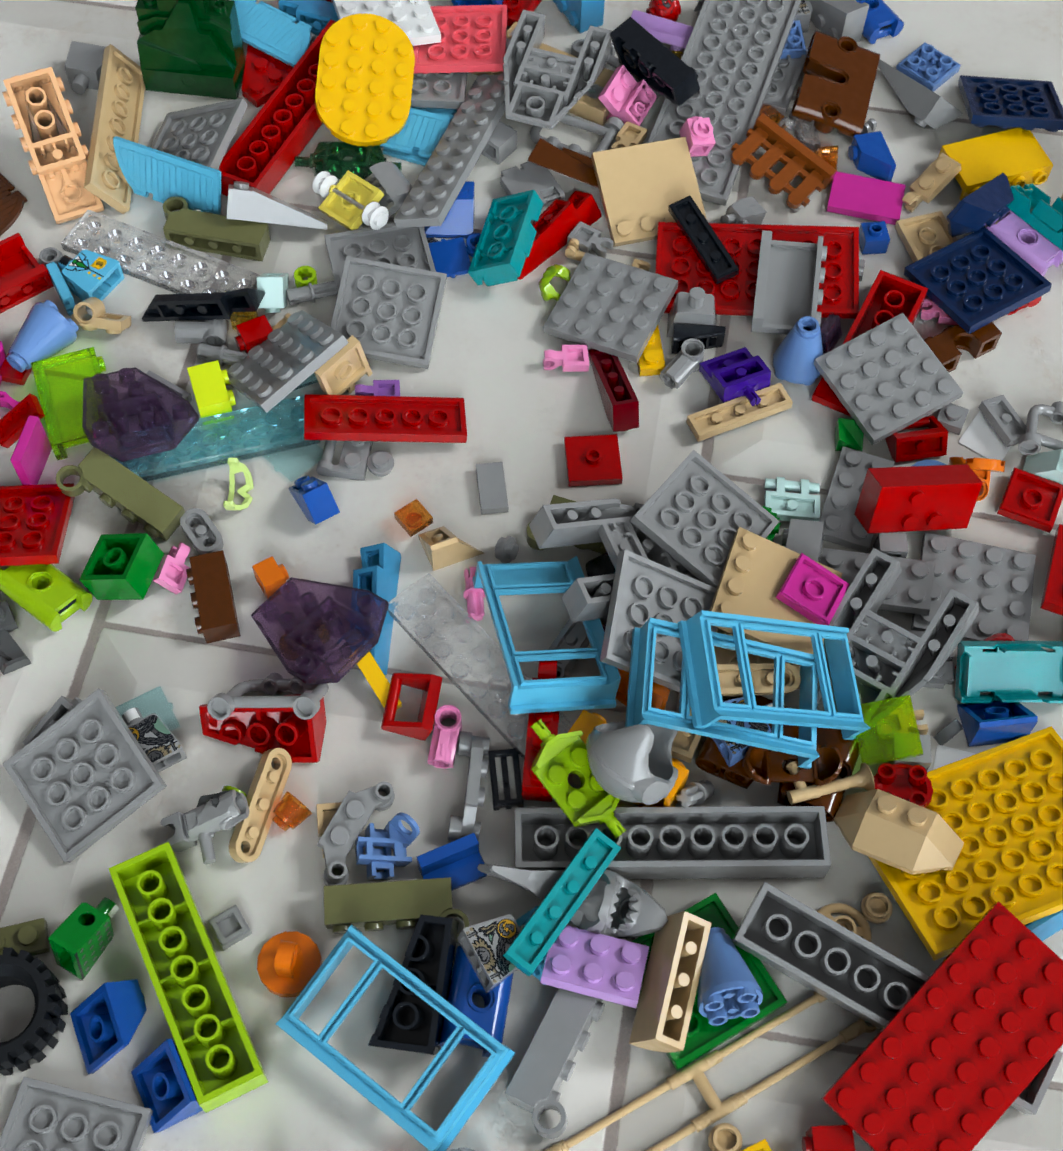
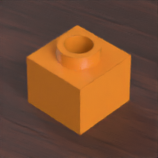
[252,556,290,601]

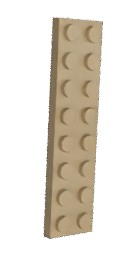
[84,44,145,214]

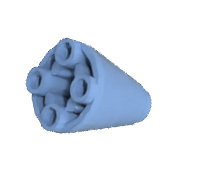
[6,300,79,372]
[773,316,823,386]
[697,927,763,1026]

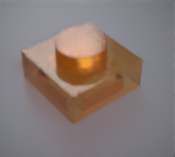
[394,499,433,537]

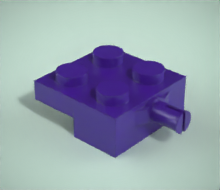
[699,347,771,406]

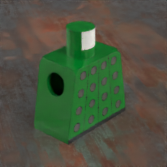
[48,897,119,980]

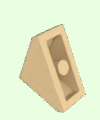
[418,526,484,571]

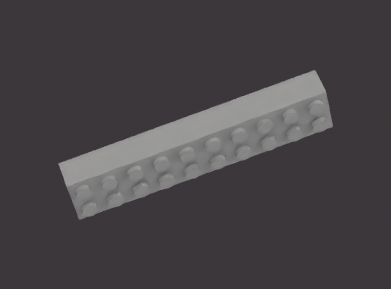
[515,806,831,879]
[732,882,1063,1115]

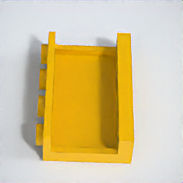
[938,127,1053,201]

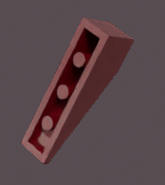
[588,349,639,432]

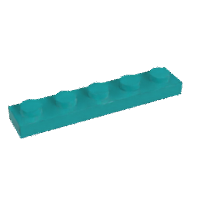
[503,828,621,977]

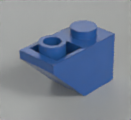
[288,475,340,525]

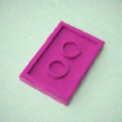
[826,171,906,225]

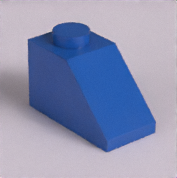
[848,131,896,182]

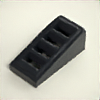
[671,323,726,354]

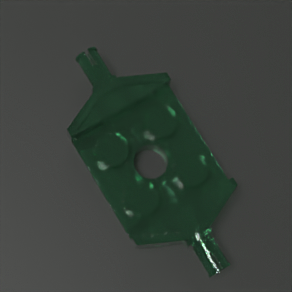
[295,141,402,179]

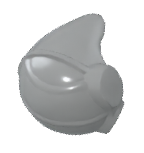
[586,710,678,805]

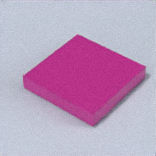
[10,415,52,485]
[775,553,850,625]

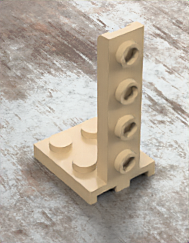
[272,313,373,395]

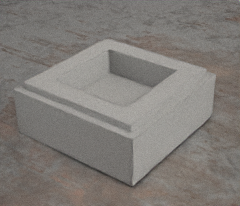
[208,905,252,950]

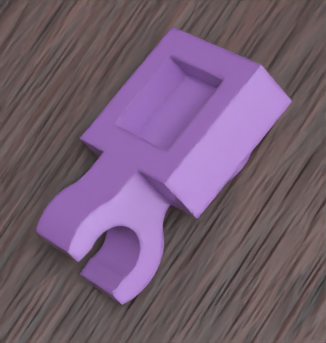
[355,380,400,396]

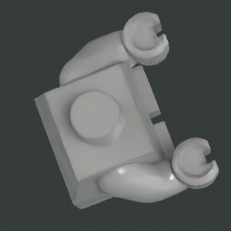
[720,196,767,224]

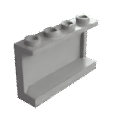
[751,230,828,335]

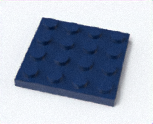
[958,75,1063,132]
[904,227,1052,334]

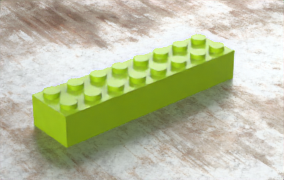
[108,842,268,1113]

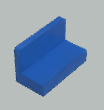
[417,833,488,891]

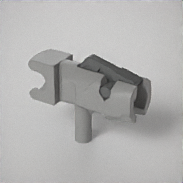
[161,790,249,865]

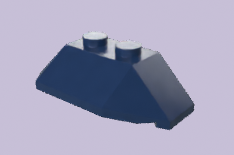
[947,173,1014,237]

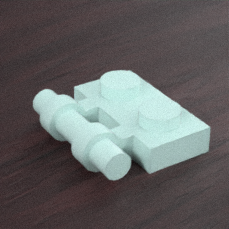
[764,477,820,522]

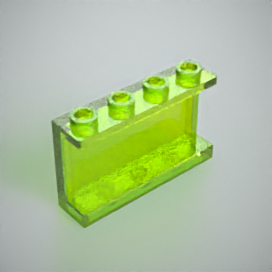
[31,347,123,461]

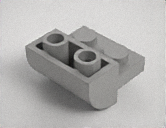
[364,162,412,217]

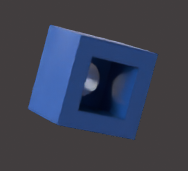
[859,221,890,255]

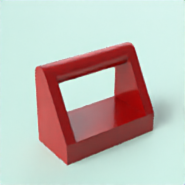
[885,415,948,463]
[381,673,443,741]

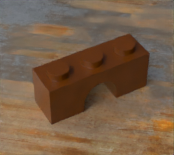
[924,322,1002,373]

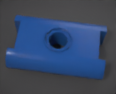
[856,0,904,44]
[440,945,513,1057]

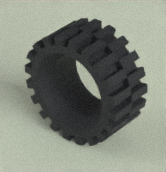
[0,947,68,1076]

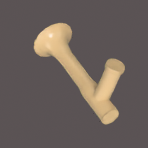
[786,761,875,805]

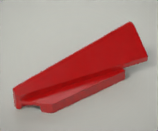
[517,191,602,280]

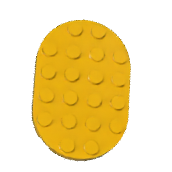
[315,14,415,147]

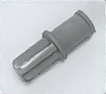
[286,281,337,306]
[196,343,248,366]
[676,780,714,807]

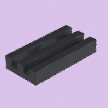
[488,748,524,811]

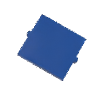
[428,237,471,278]

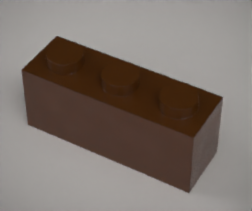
[186,550,241,643]

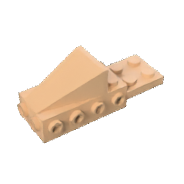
[2,67,104,224]

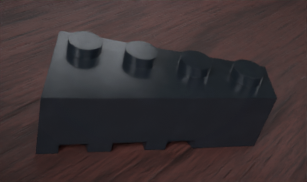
[610,17,700,106]
[368,914,459,1055]

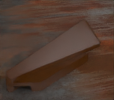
[527,138,599,188]

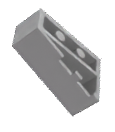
[805,0,869,42]

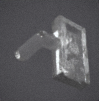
[778,112,821,152]

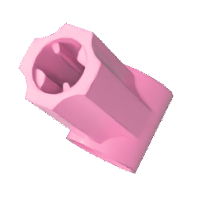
[427,705,462,769]

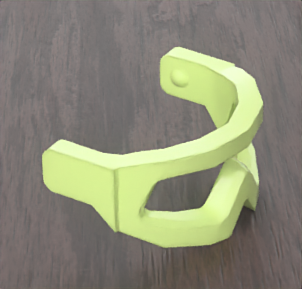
[223,458,254,510]

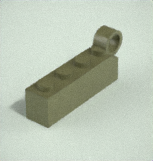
[163,196,271,262]
[56,446,185,541]
[324,877,469,943]

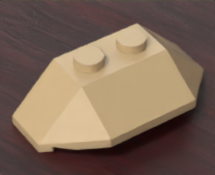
[834,789,964,875]

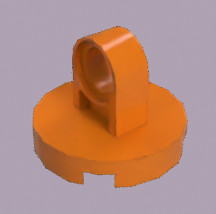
[949,457,1005,501]
[257,932,322,997]

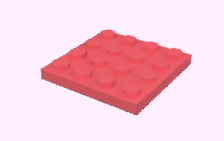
[414,4,507,74]

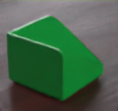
[835,418,864,452]

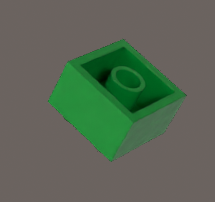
[79,533,164,600]

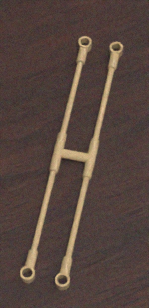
[543,991,877,1151]

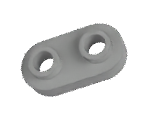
[180,508,223,555]

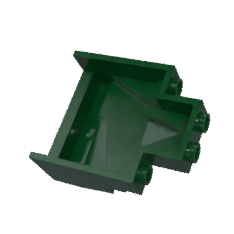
[135,0,245,100]

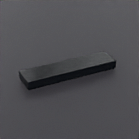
[668,196,739,285]

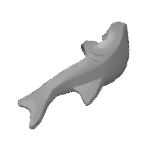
[478,864,668,939]

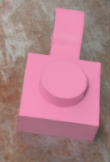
[543,345,589,372]
[153,542,191,594]

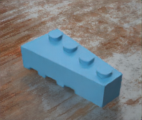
[553,0,605,33]

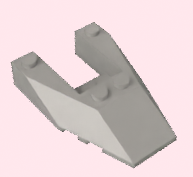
[503,10,612,130]
[529,498,694,623]
[817,548,979,738]

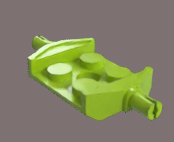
[531,719,626,838]

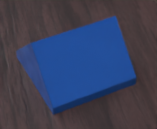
[957,700,1038,747]
[131,1038,203,1134]

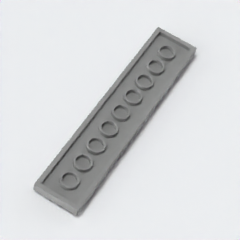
[394,73,505,227]

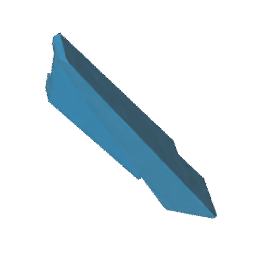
[279,0,339,36]
[350,543,401,675]

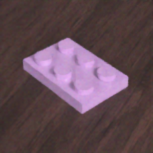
[540,925,649,1008]

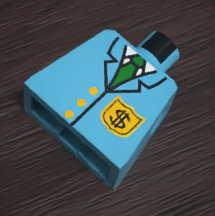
[58,250,124,301]

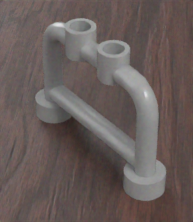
[530,114,624,158]
[1018,401,1063,455]
[207,672,329,720]

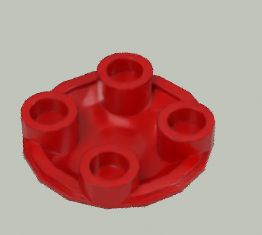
[874,763,933,808]

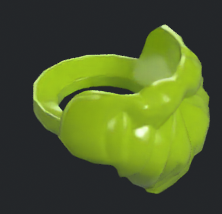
[539,264,571,301]

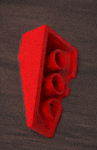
[199,694,327,763]

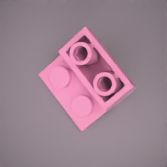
[598,65,658,126]

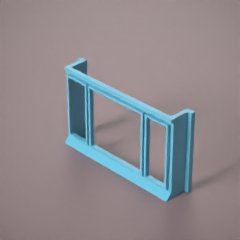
[472,556,621,714]
[678,610,871,740]
[625,618,820,769]
[276,925,516,1151]

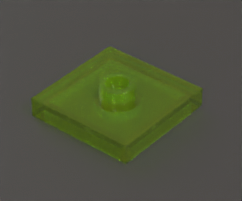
[856,695,923,765]

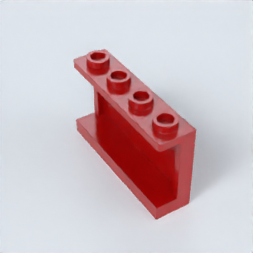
[0,233,54,314]

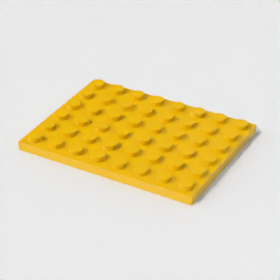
[840,726,1063,961]

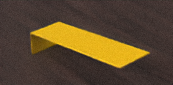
[355,652,402,709]

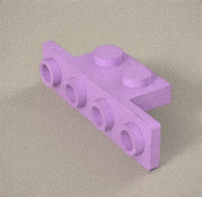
[631,10,694,53]

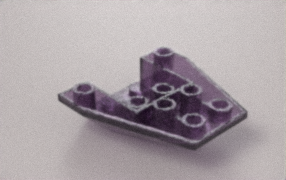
[82,367,199,462]
[251,577,389,685]

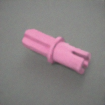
[463,567,485,621]

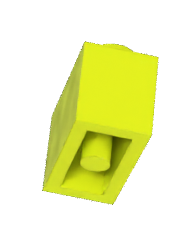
[187,360,236,424]

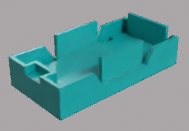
[1008,184,1063,251]
[468,190,544,286]
[955,641,1063,703]

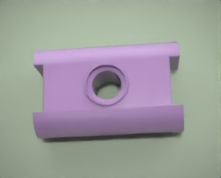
[986,210,1063,277]

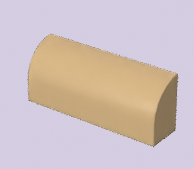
[629,911,712,1053]

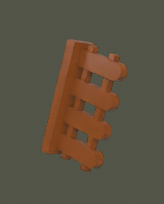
[731,113,837,209]

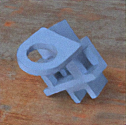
[356,812,420,880]

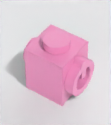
[679,116,716,157]

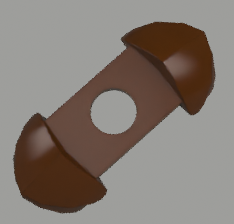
[743,744,843,786]

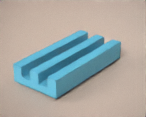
[46,262,76,316]

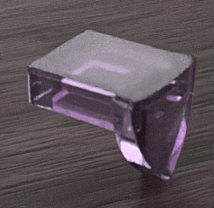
[820,314,842,354]

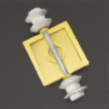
[312,170,389,231]

